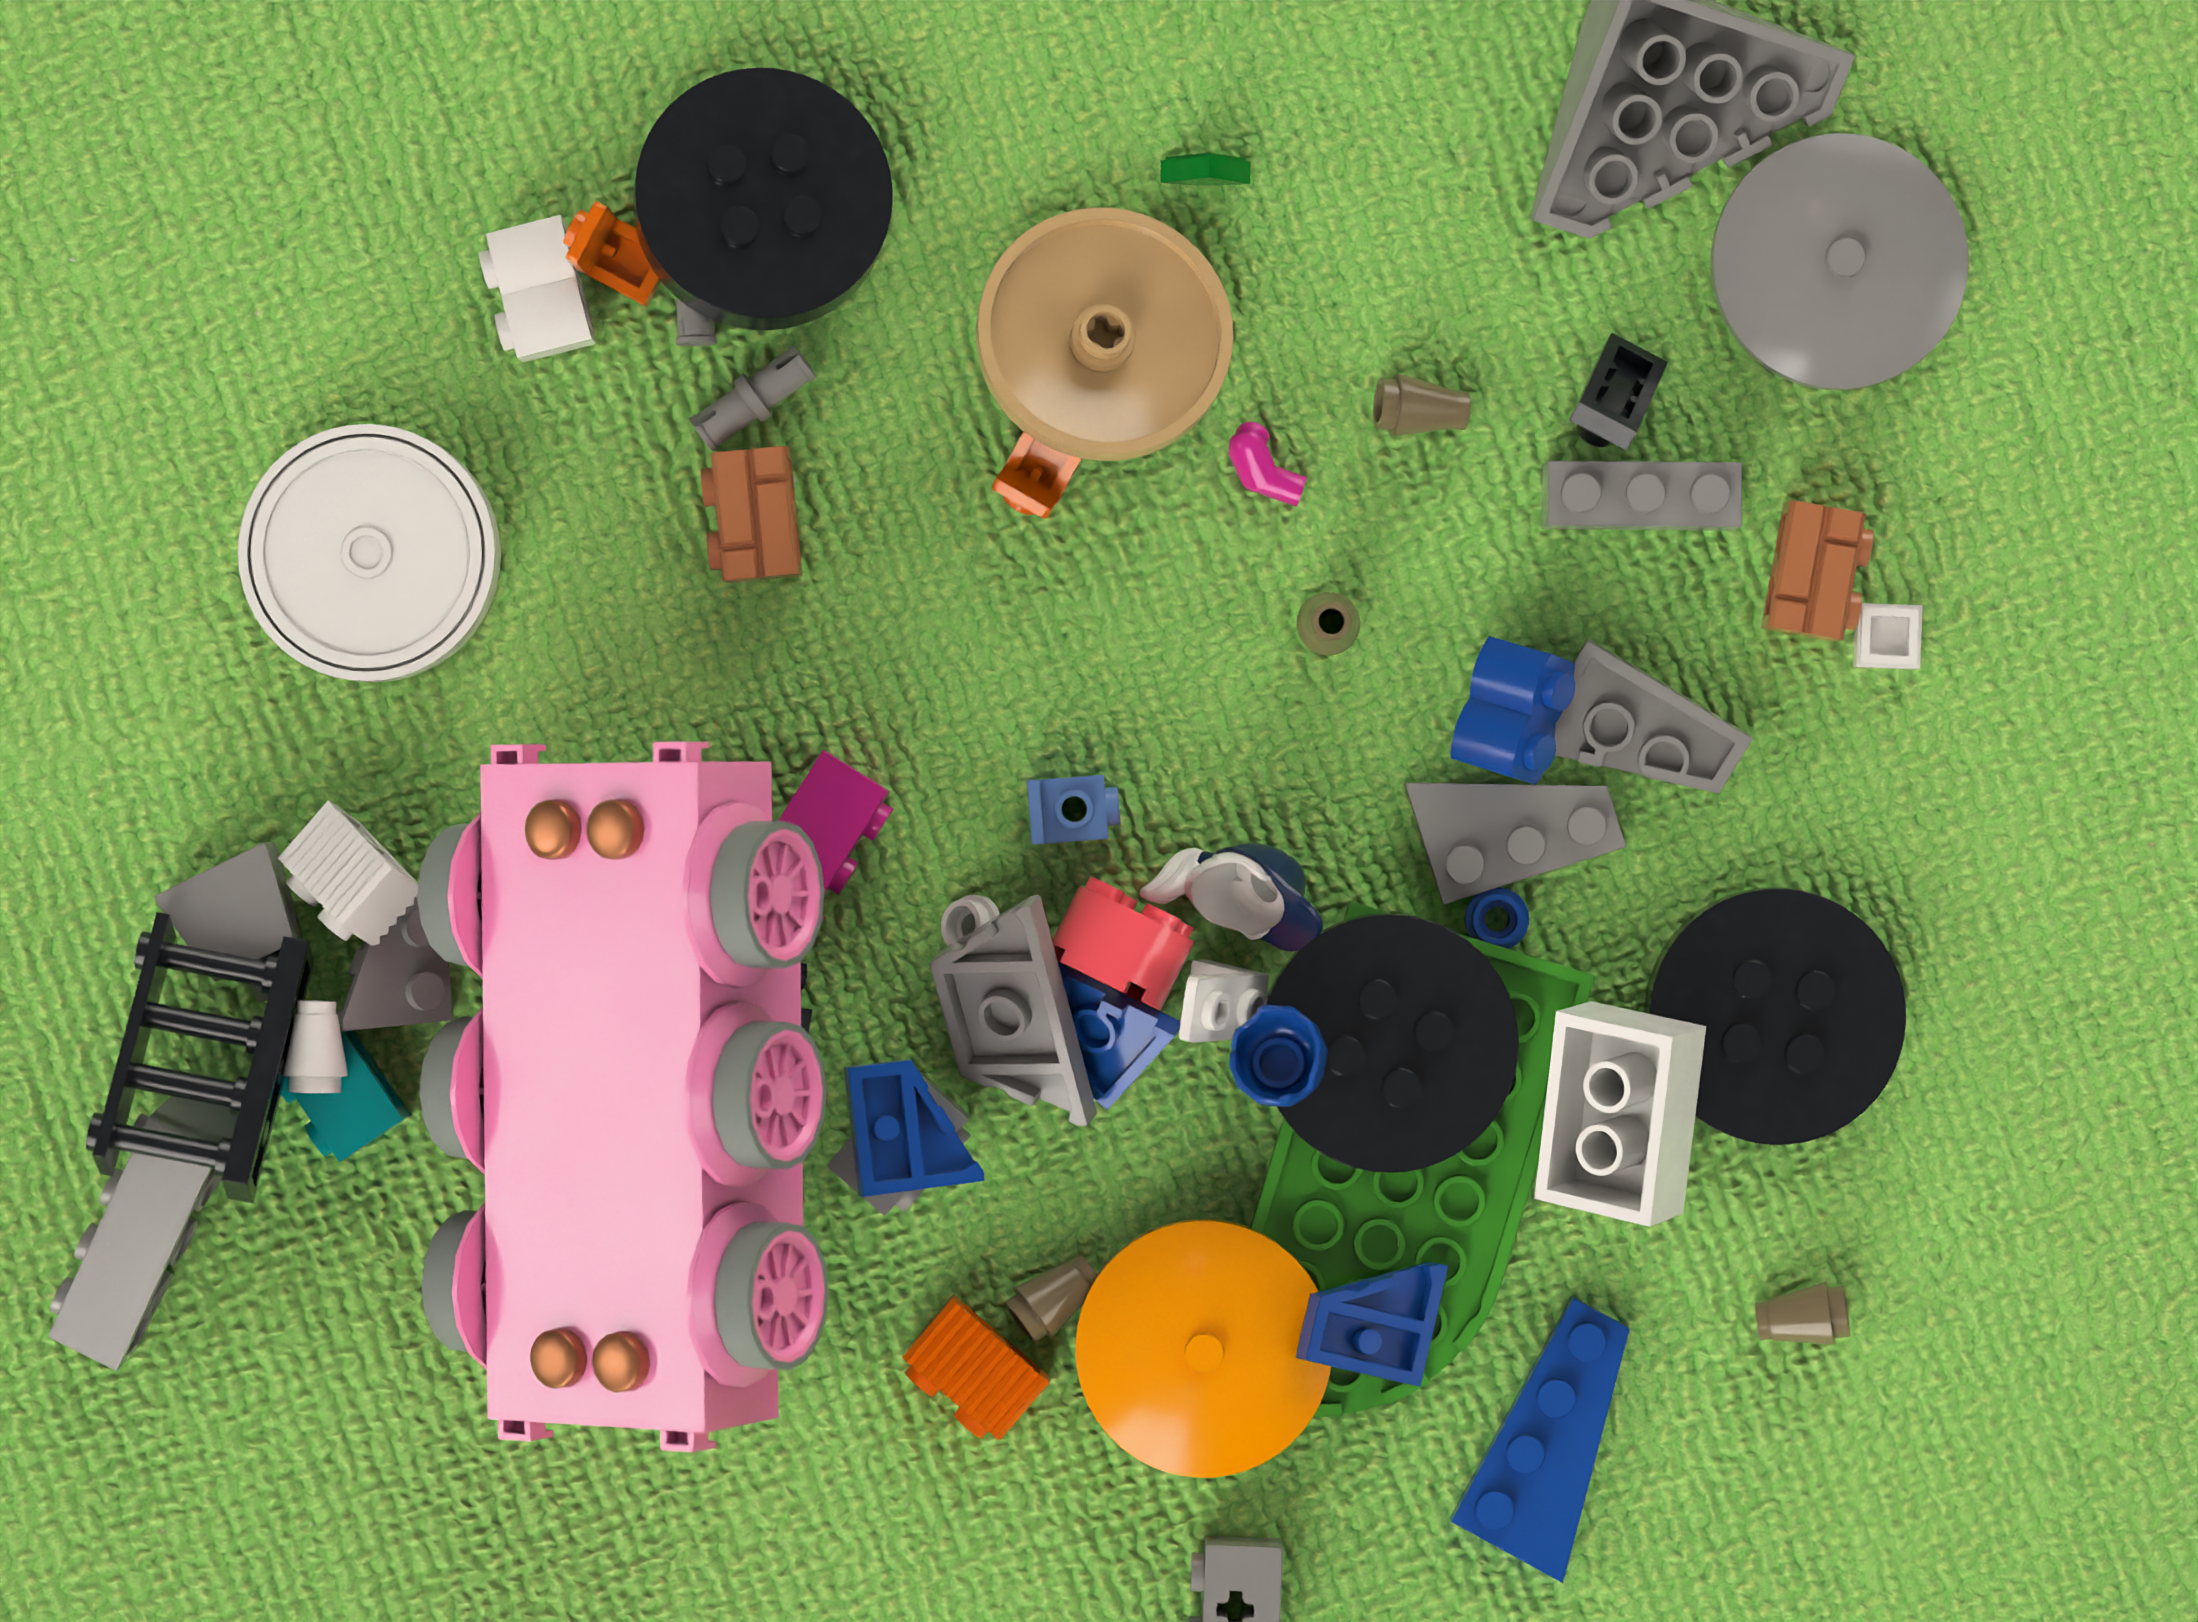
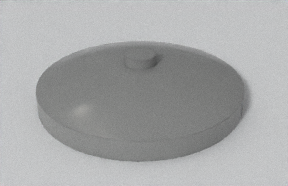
[1710,133,1969,391]

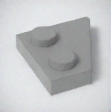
[336,897,453,1031]

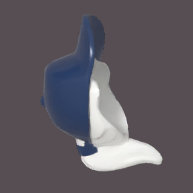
[1140,843,1323,951]

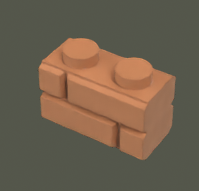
[701,446,803,583]
[1761,500,1874,642]

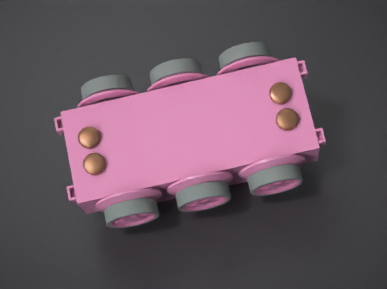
[417,742,829,1452]

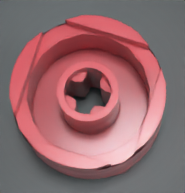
[1052,876,1194,1011]

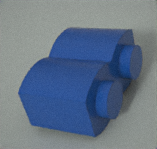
[1451,636,1575,785]

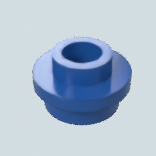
[1465,887,1529,949]

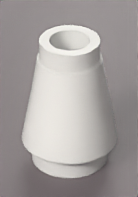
[283,1000,348,1093]

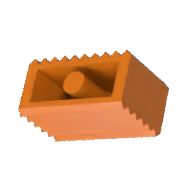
[902,1294,1050,1441]

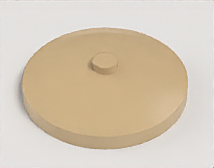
[976,207,1233,461]

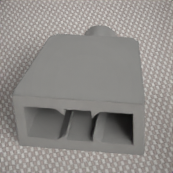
[154,842,303,1003]

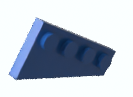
[1449,1296,1630,1583]

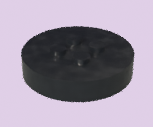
[633,68,893,330]
[1644,888,1906,1145]
[1266,913,1519,1173]

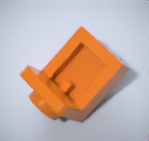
[992,431,1082,519]

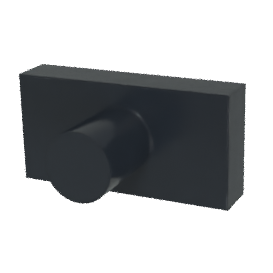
[1569,333,1668,450]

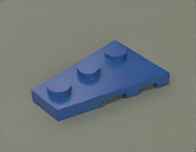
[1058,962,1181,1110]

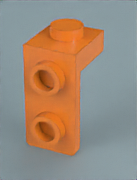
[563,201,661,308]

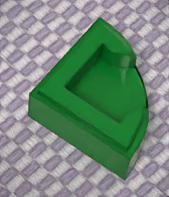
[1160,153,1250,185]

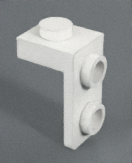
[1179,959,1269,1043]

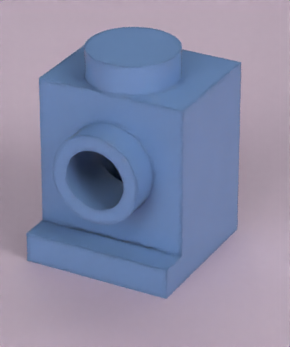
[1027,775,1120,845]

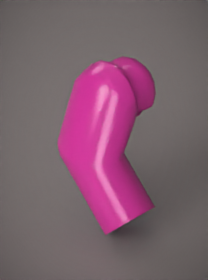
[1229,422,1307,507]

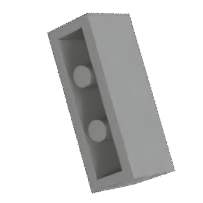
[1541,461,1742,531]

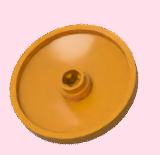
[1075,1219,1331,1478]

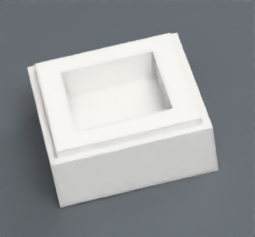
[1853,603,1922,670]

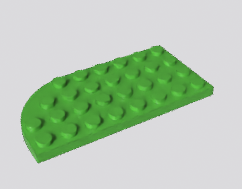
[1250,900,1595,1417]

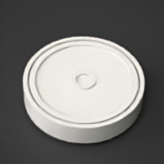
[238,424,501,682]

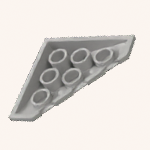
[1530,0,1855,238]

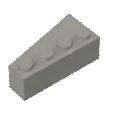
[48,1096,238,1371]

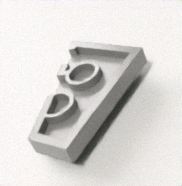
[1554,638,1753,793]
[1404,783,1626,904]

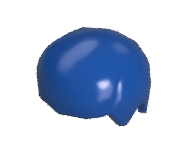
[1229,1005,1328,1107]

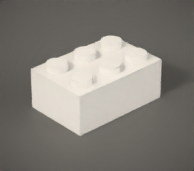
[1534,1001,1706,1227]

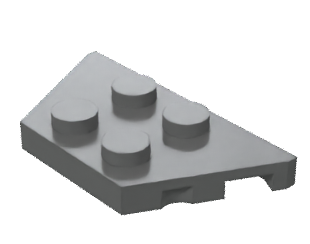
[929,895,1097,1126]

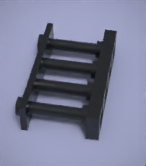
[86,912,314,1203]

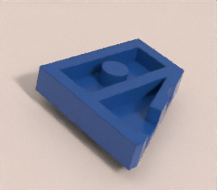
[844,1059,985,1197]
[1295,1261,1448,1387]

